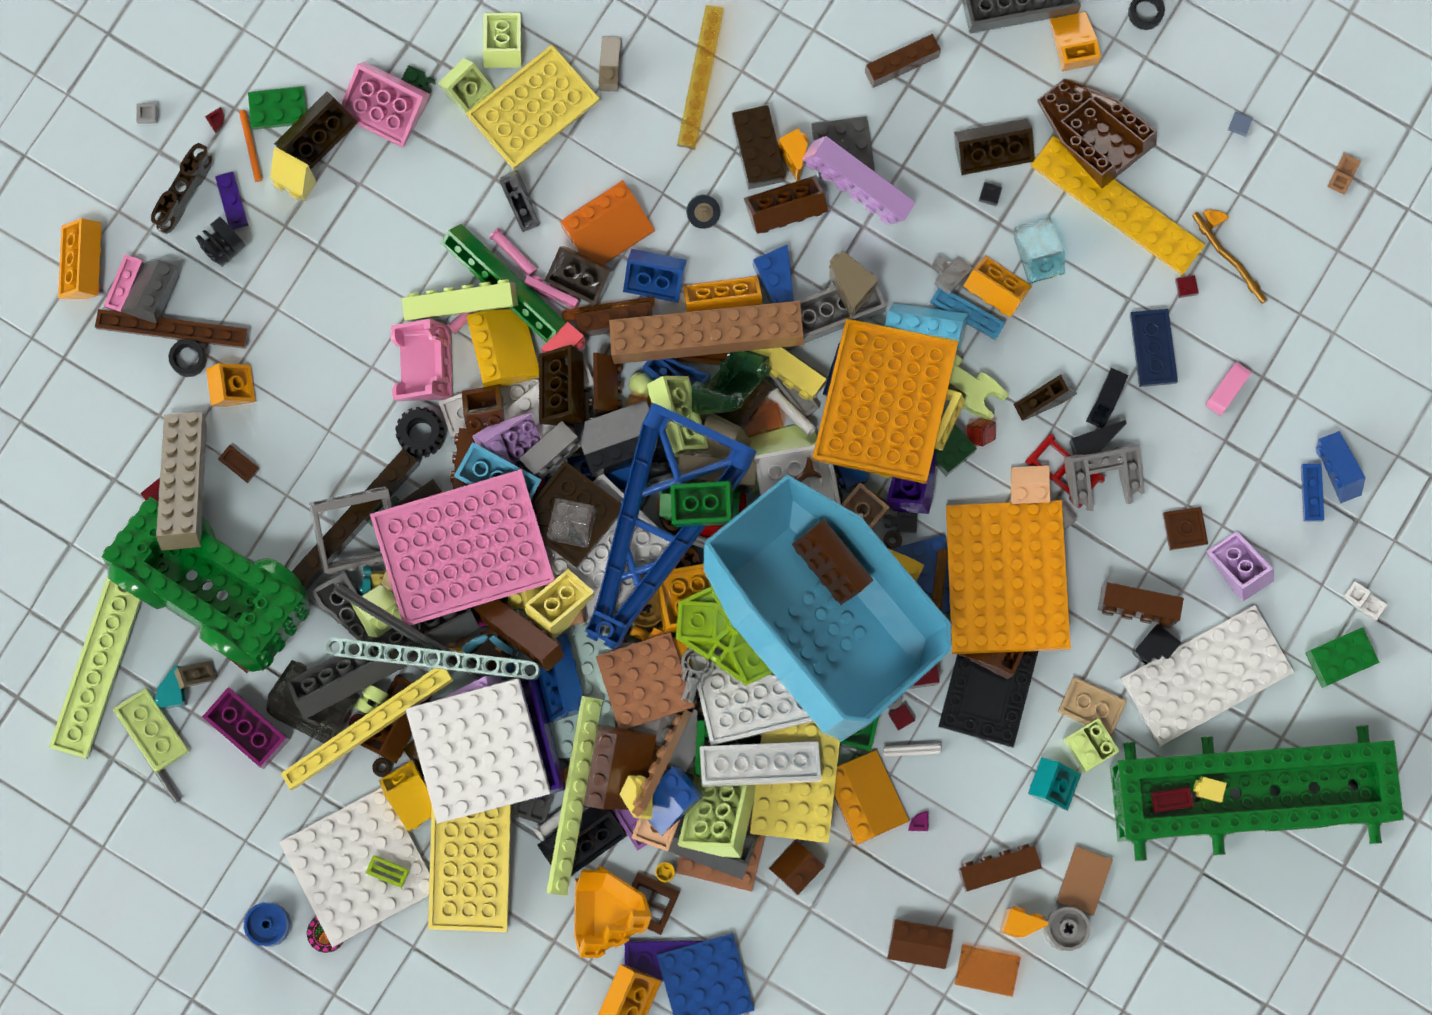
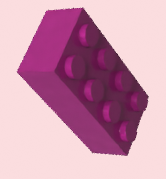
[202,687,290,769]

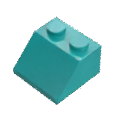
[1028,757,1081,811]

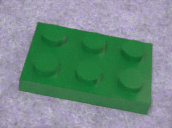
[248,86,307,130]

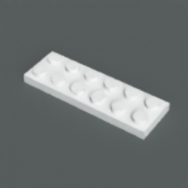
[700,741,821,787]

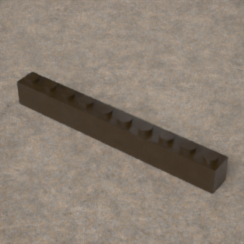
[292,449,420,591]

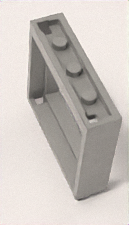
[309,486,392,575]

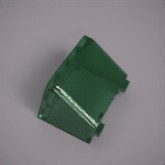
[691,351,771,415]

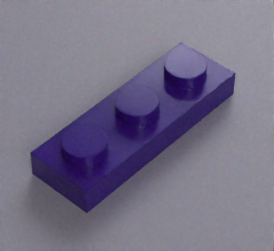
[215,171,249,230]

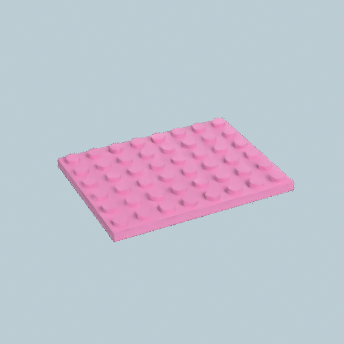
[370,469,554,625]

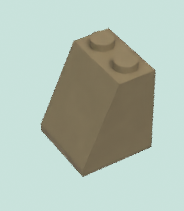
[829,251,878,317]
[694,412,752,459]

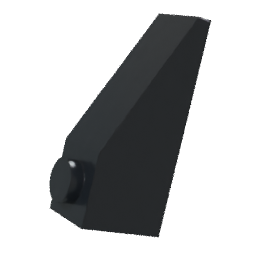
[499,170,540,233]
[1069,420,1127,455]

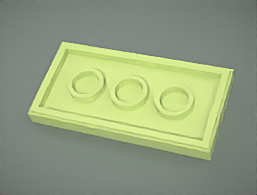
[113,688,189,773]

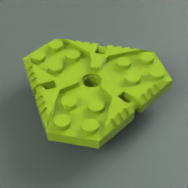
[676,586,773,686]

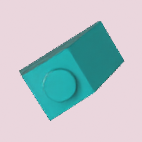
[155,665,186,709]

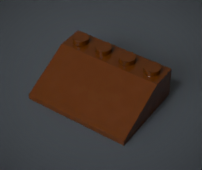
[584,724,657,810]

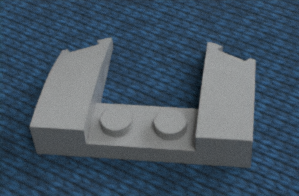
[1064,444,1145,511]

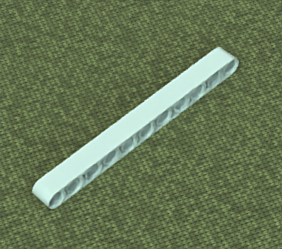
[325,638,541,680]

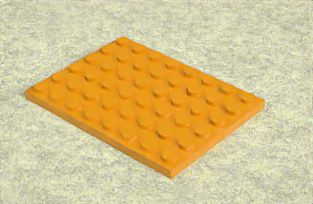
[812,319,958,484]
[946,500,1071,654]

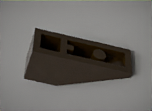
[1013,374,1077,421]

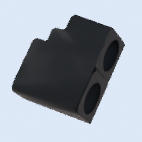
[648,453,673,484]
[1132,624,1182,665]

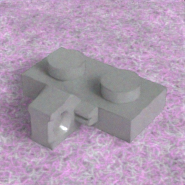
[932,256,972,294]

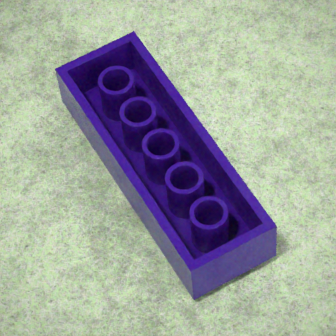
[520,674,566,801]

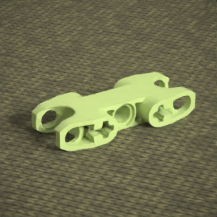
[949,354,1009,422]

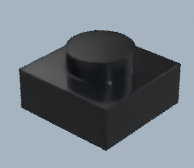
[979,182,1002,207]

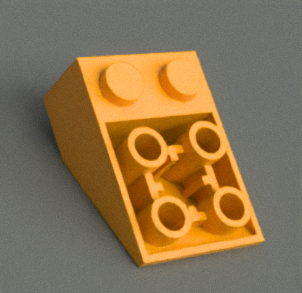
[1050,12,1101,71]

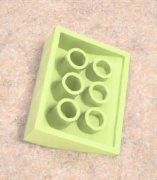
[749,421,817,495]
[678,774,756,858]

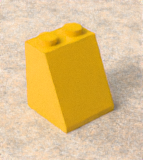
[379,760,432,831]

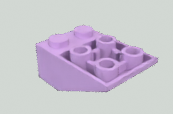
[473,413,541,464]

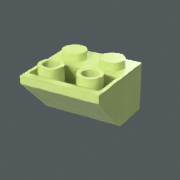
[1063,718,1120,773]

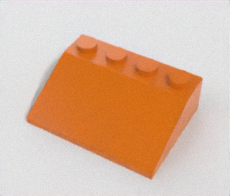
[560,180,655,265]

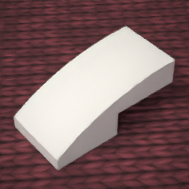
[1344,582,1387,622]

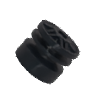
[195,216,246,267]

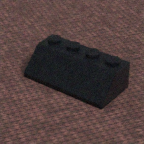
[537,807,627,876]

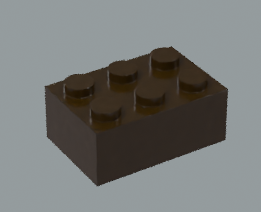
[544,246,615,306]

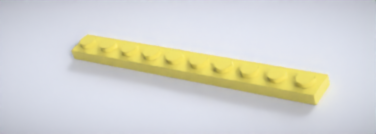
[281,668,454,791]

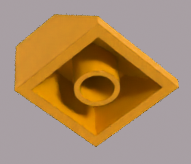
[778,128,809,181]
[206,363,256,407]

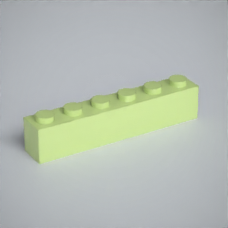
[402,279,518,321]

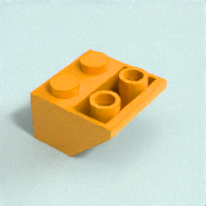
[999,906,1048,938]

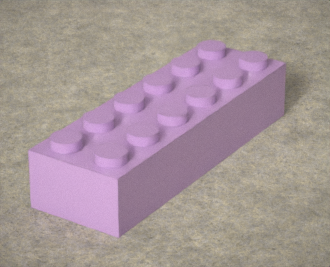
[802,136,916,225]

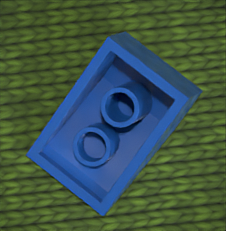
[648,766,704,836]

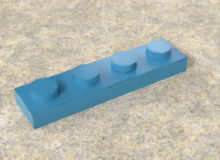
[930,288,1005,340]

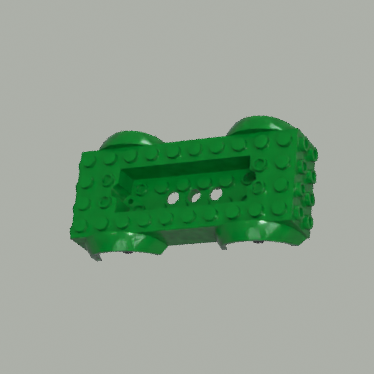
[101,497,310,672]

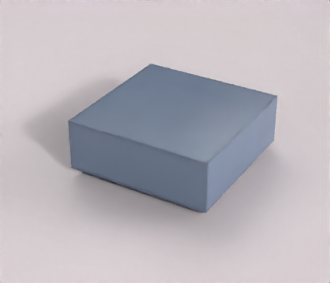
[1228,111,1253,137]

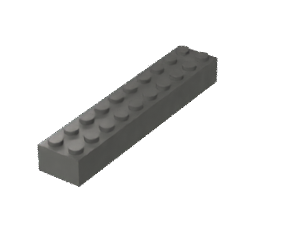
[286,608,480,719]

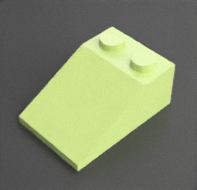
[483,13,521,68]

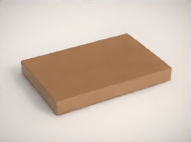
[1056,846,1113,916]

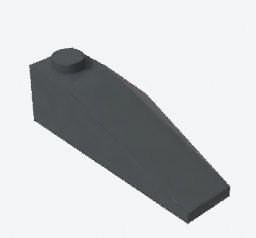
[311,569,372,641]

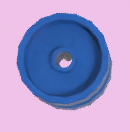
[243,902,292,947]

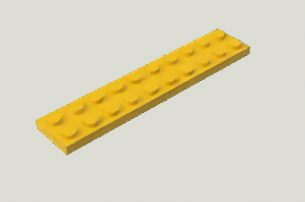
[1030,136,1205,276]

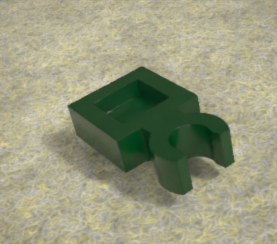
[401,65,436,93]

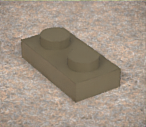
[174,661,216,689]

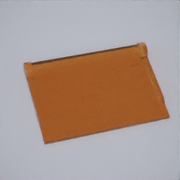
[954,944,1021,997]

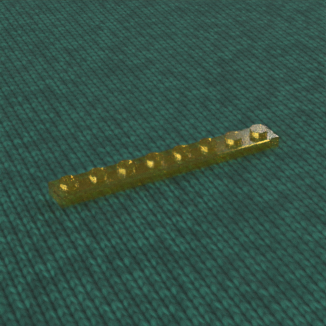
[677,5,724,150]

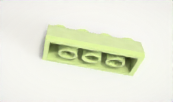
[647,376,709,457]

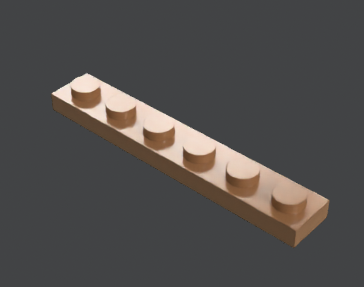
[632,710,692,817]

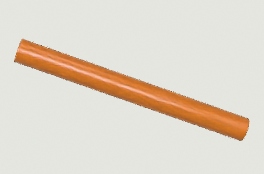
[239,110,262,182]

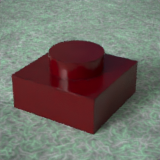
[1175,275,1199,298]

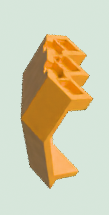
[574,865,652,958]

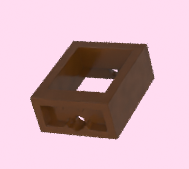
[462,385,505,432]

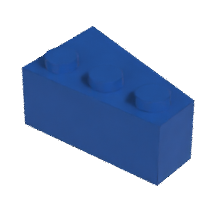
[753,245,794,304]
[642,359,711,398]
[1316,431,1366,504]

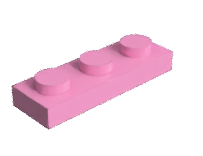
[104,254,144,312]
[524,275,580,310]

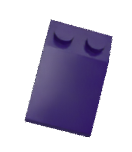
[886,452,936,514]

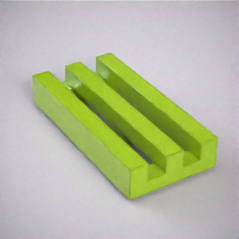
[366,855,410,888]

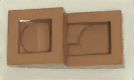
[1327,153,1361,195]

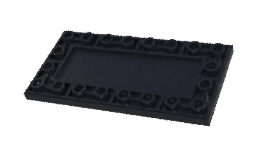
[938,651,1039,748]

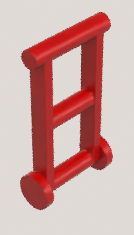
[1025,434,1105,509]

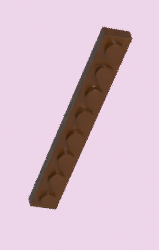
[95,309,249,349]

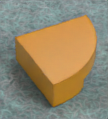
[1202,209,1229,229]

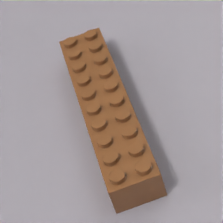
[609,301,804,364]

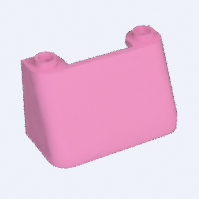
[390,319,452,401]

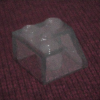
[547,498,597,548]

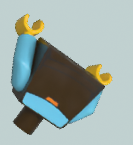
[454,634,514,682]

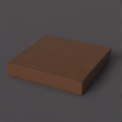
[1162,507,1208,551]

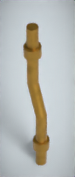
[1192,212,1268,304]

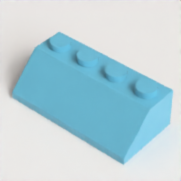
[885,303,968,349]
[454,442,541,500]

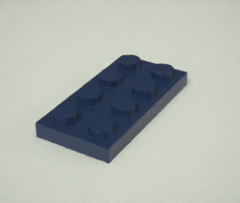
[1130,309,1178,387]

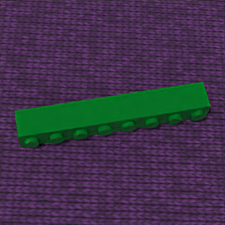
[441,224,567,343]

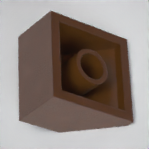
[769,840,825,896]

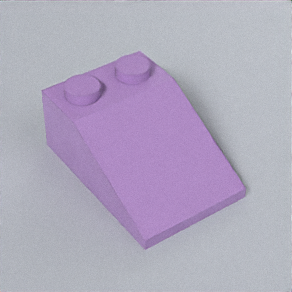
[1206,531,1274,601]

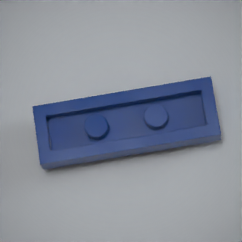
[1301,464,1324,522]

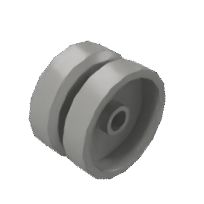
[1044,907,1090,951]

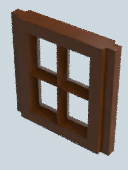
[631,872,680,935]

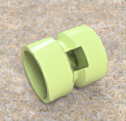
[354,685,389,714]

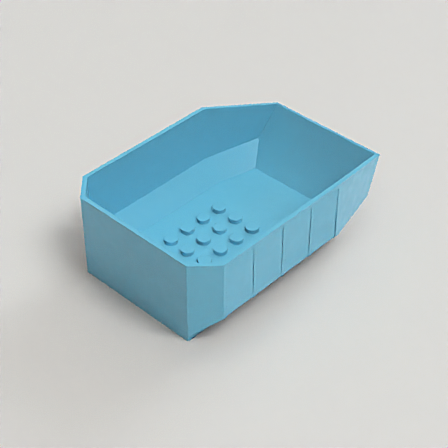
[704,475,951,742]

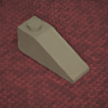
[599,37,621,92]

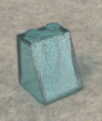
[1014,217,1065,284]

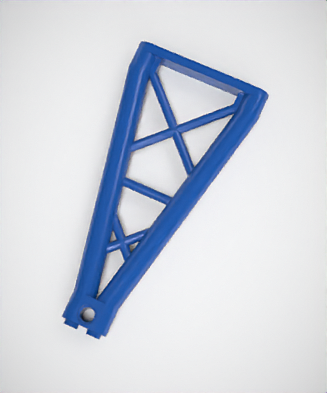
[585,403,757,650]

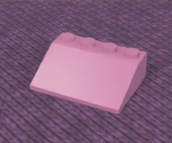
[341,62,430,147]

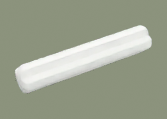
[883,743,941,757]

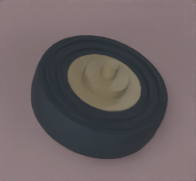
[686,195,720,229]

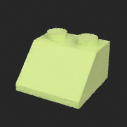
[438,58,494,113]
[351,584,402,637]

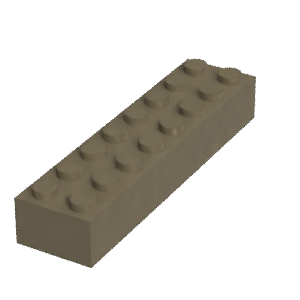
[156,411,207,550]

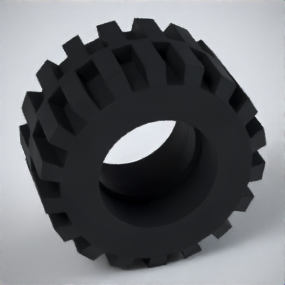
[395,407,445,458]

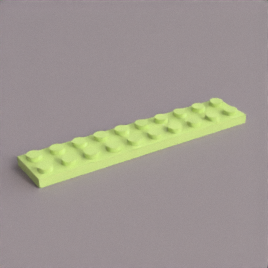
[49,576,141,759]

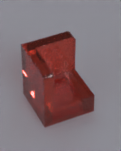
[967,418,996,447]

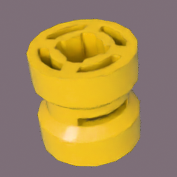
[655,862,675,883]

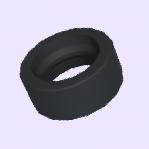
[1128,0,1165,30]
[168,339,207,377]

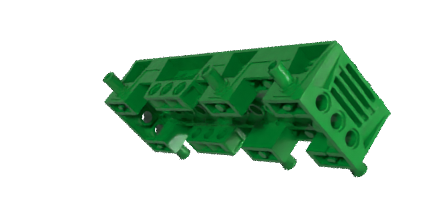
[1110,725,1404,861]

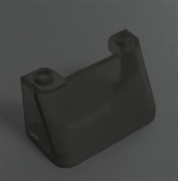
[266,660,360,744]

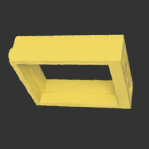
[935,389,965,451]

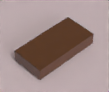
[218,445,260,484]

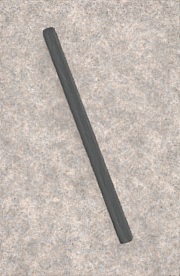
[333,583,492,680]

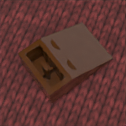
[958,652,1024,679]

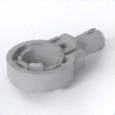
[681,648,715,703]

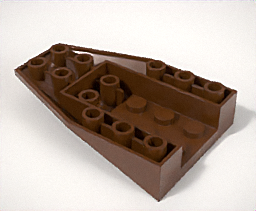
[1037,78,1157,188]

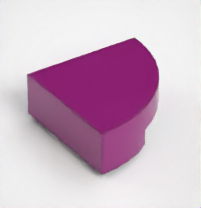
[908,811,928,831]

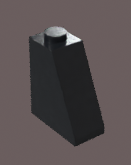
[1086,368,1129,428]

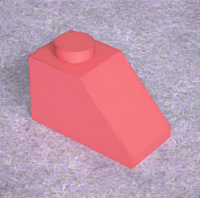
[541,322,586,353]

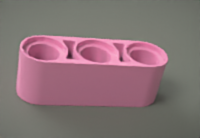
[1205,362,1252,416]

